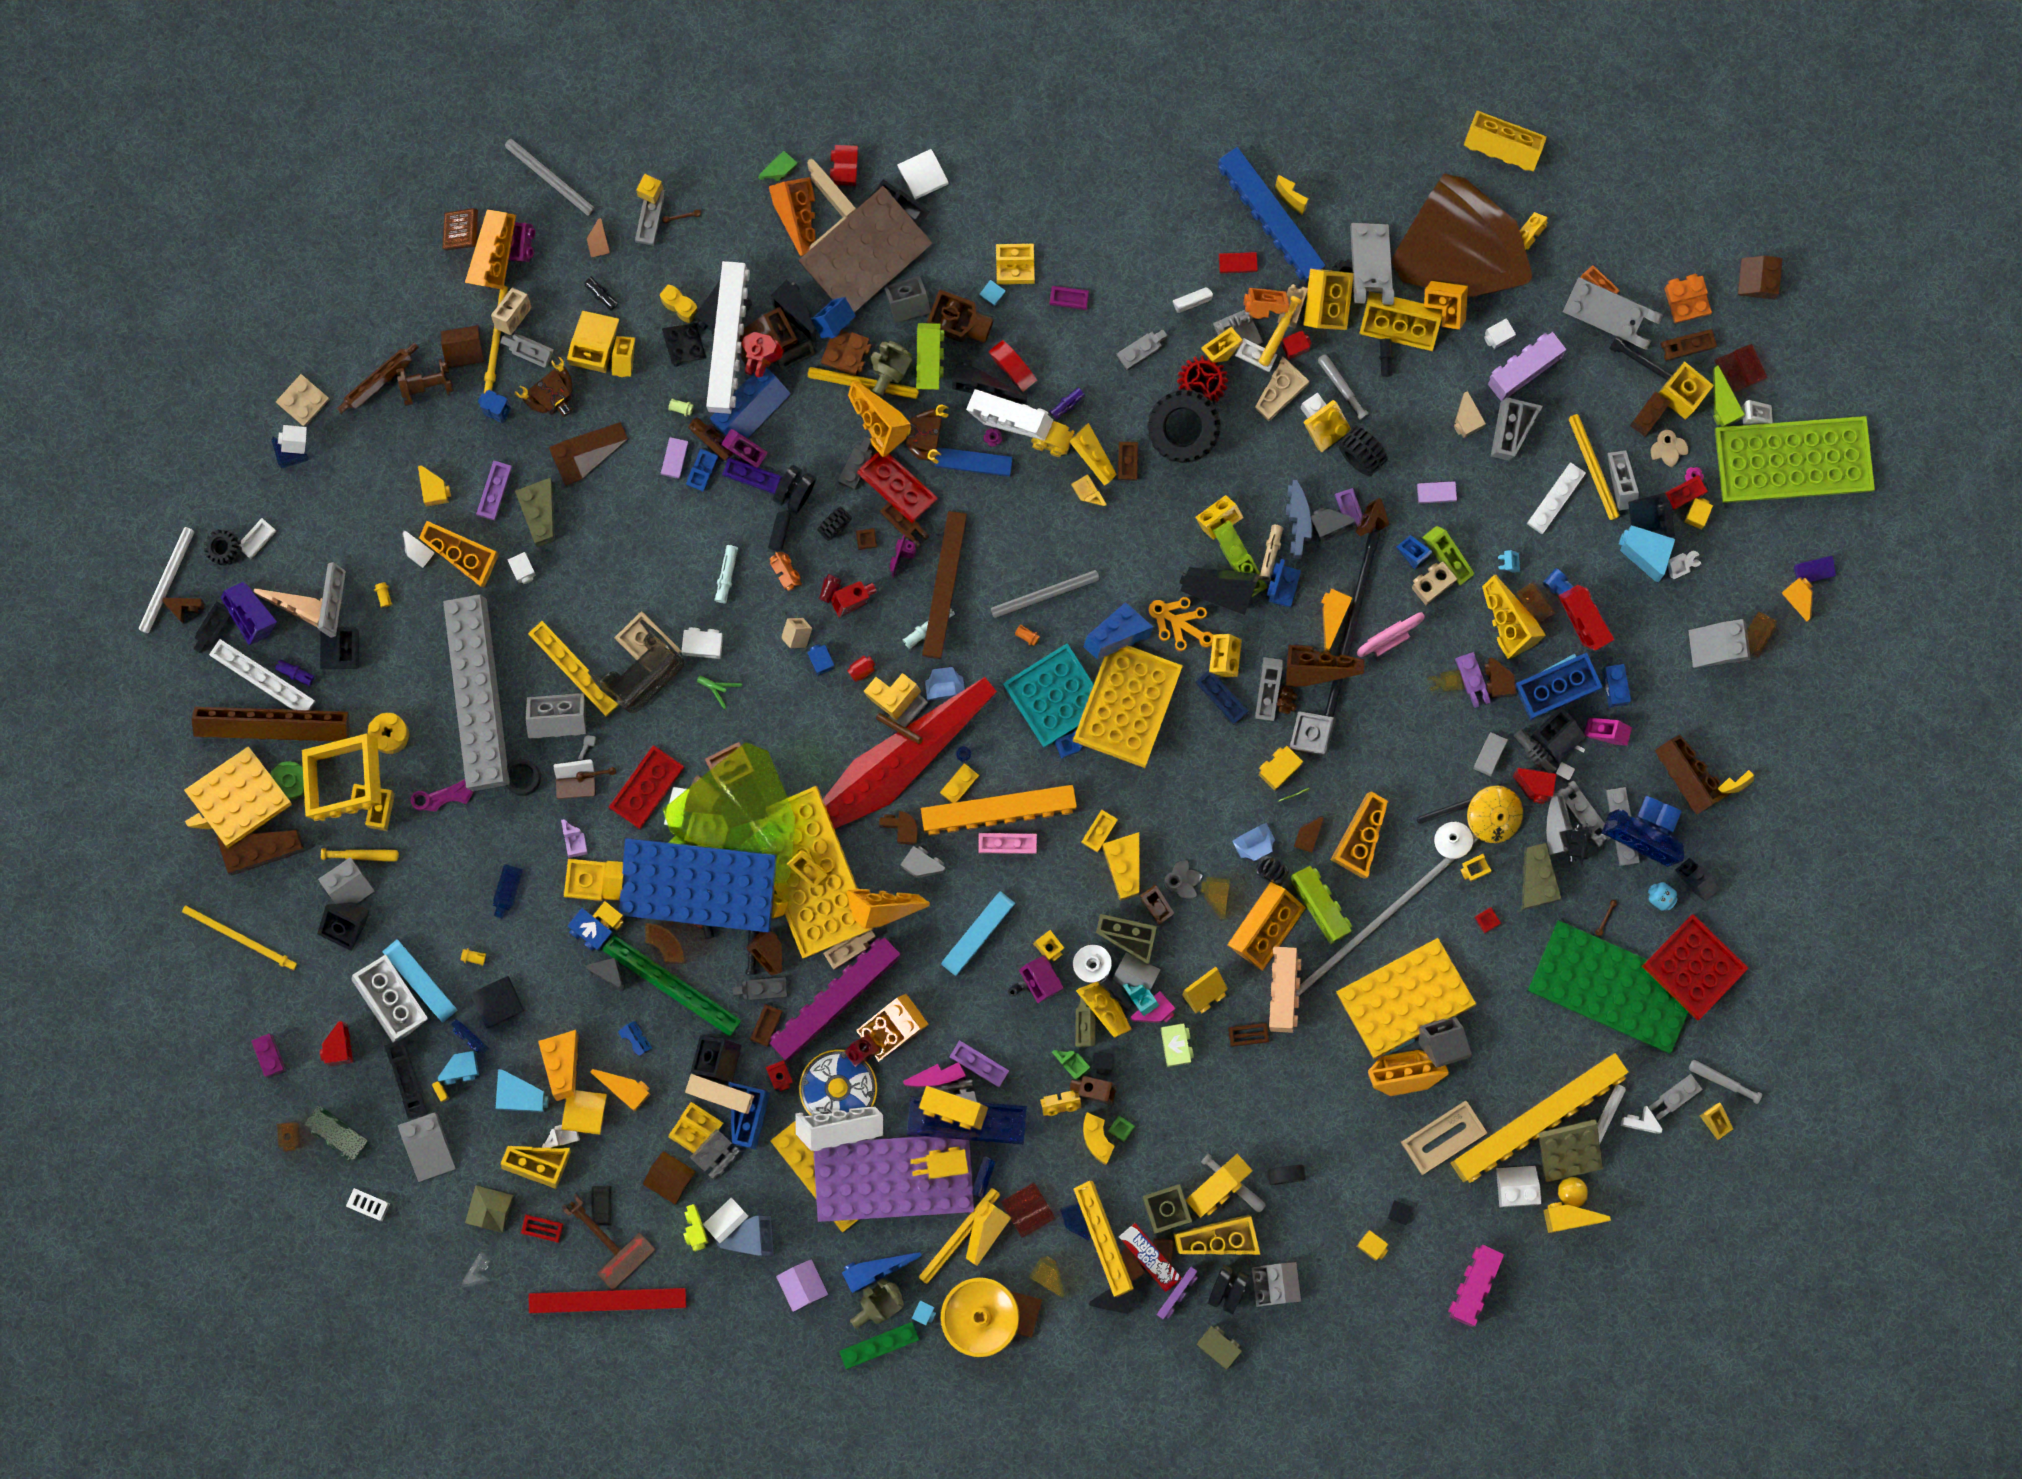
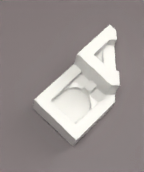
[403,531,434,568]
[542,1125,580,1148]

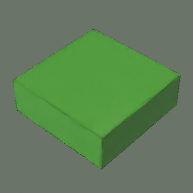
[1108,1116,1135,1142]

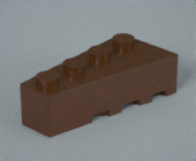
[216,830,305,876]

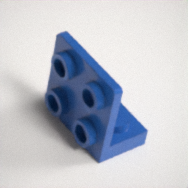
[1267,559,1301,608]

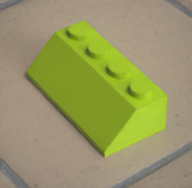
[1290,866,1352,945]

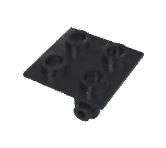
[662,323,706,367]

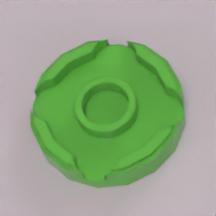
[270,761,304,800]

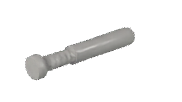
[1318,354,1369,420]
[1689,1060,1762,1104]
[1201,1154,1266,1212]

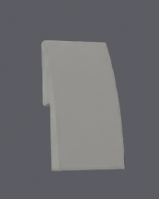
[1473,732,1508,776]

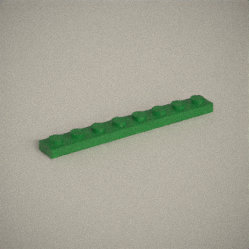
[602,935,741,1036]

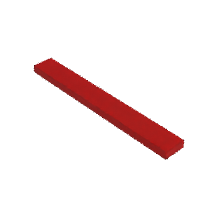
[529,1288,686,1313]

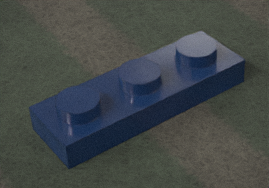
[1195,669,1248,725]

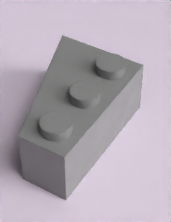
[1491,398,1543,461]

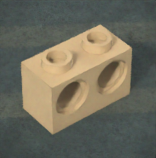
[491,288,532,335]
[1412,562,1457,605]

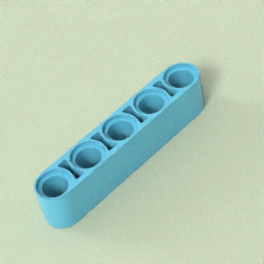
[941,891,1015,976]
[382,939,458,1023]

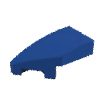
[1054,731,1083,759]

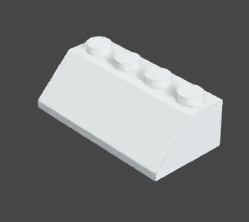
[352,955,428,1042]

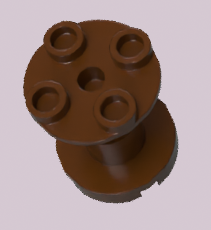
[396,359,454,406]

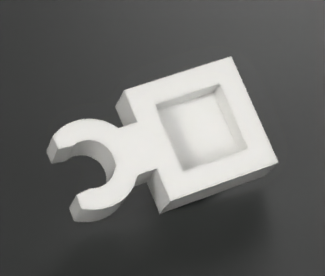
[1668,551,1701,579]

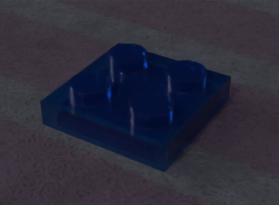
[451,1019,489,1053]

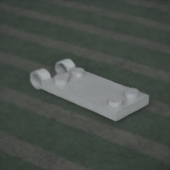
[1350,223,1394,305]
[1563,277,1663,350]

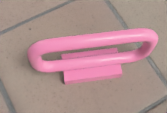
[1357,612,1425,657]

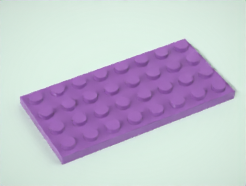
[814,1134,974,1222]

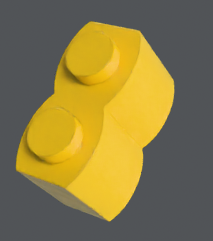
[660,285,698,323]

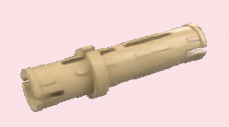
[1259,525,1283,581]

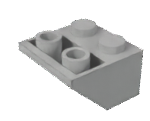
[1252,1262,1301,1307]

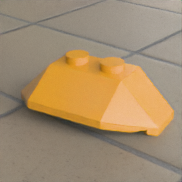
[1368,1050,1448,1096]

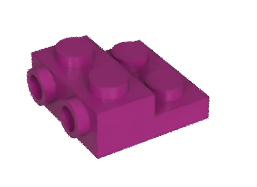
[508,222,536,262]

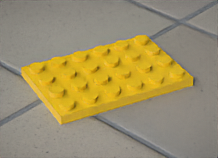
[1073,646,1183,768]
[1336,938,1476,1059]

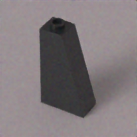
[1179,567,1259,615]

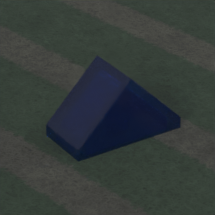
[271,436,309,469]

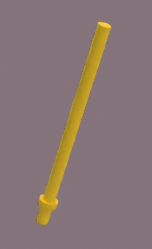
[182,905,297,971]

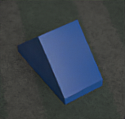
[1396,535,1432,569]

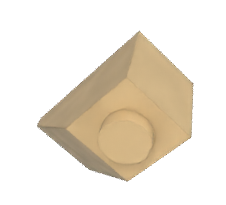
[1454,391,1486,438]

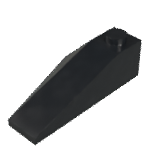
[952,362,1027,404]

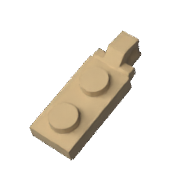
[823,930,876,970]

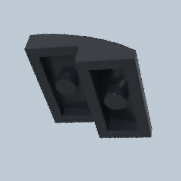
[471,976,524,1029]

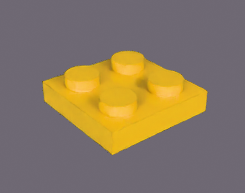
[1303,400,1351,452]

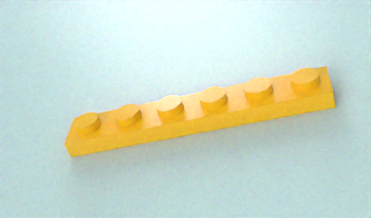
[528,621,620,717]
[1074,1181,1134,1297]

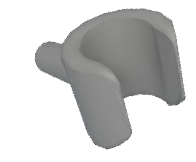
[578,735,596,761]

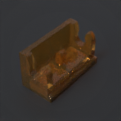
[1747,611,1777,658]

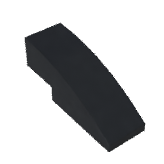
[870,179,930,227]

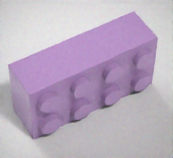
[1488,332,1566,401]

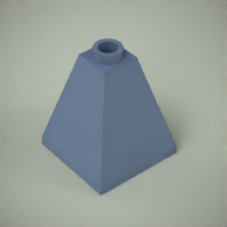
[716,1216,774,1256]

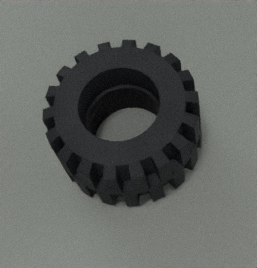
[1338,426,1388,476]

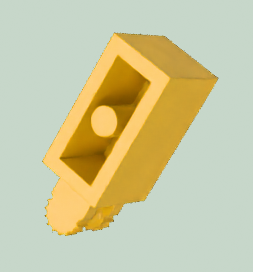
[910,1147,968,1180]

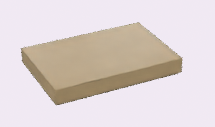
[614,611,682,678]

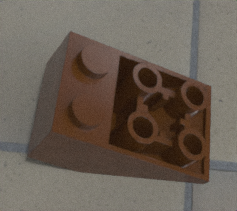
[739,307,798,366]

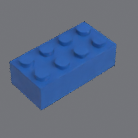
[1515,653,1603,721]

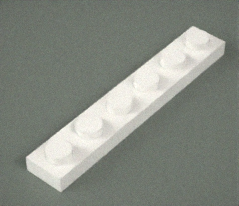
[209,639,316,710]

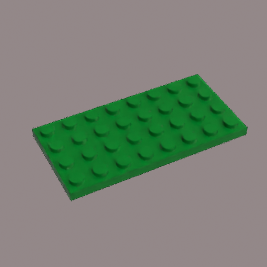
[1527,920,1688,1054]

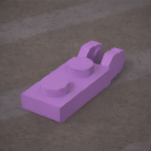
[1455,652,1490,708]

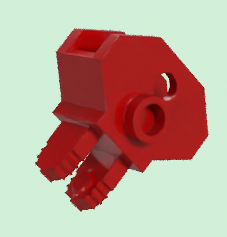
[741,332,784,378]

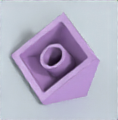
[776,1259,828,1312]

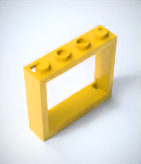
[302,734,382,821]

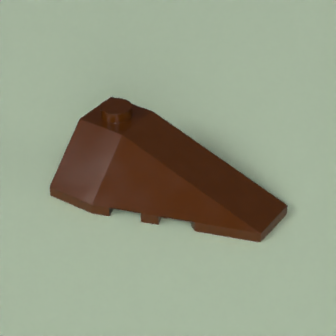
[549,422,628,486]
[1286,645,1364,687]

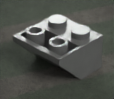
[1419,1016,1471,1068]

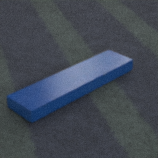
[935,447,1012,477]

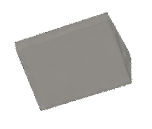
[1112,952,1161,995]

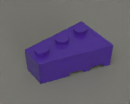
[220,582,277,646]

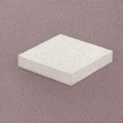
[703,1198,748,1243]

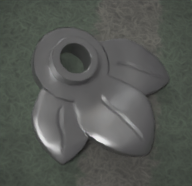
[1164,861,1202,899]

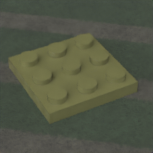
[1538,1120,1603,1182]

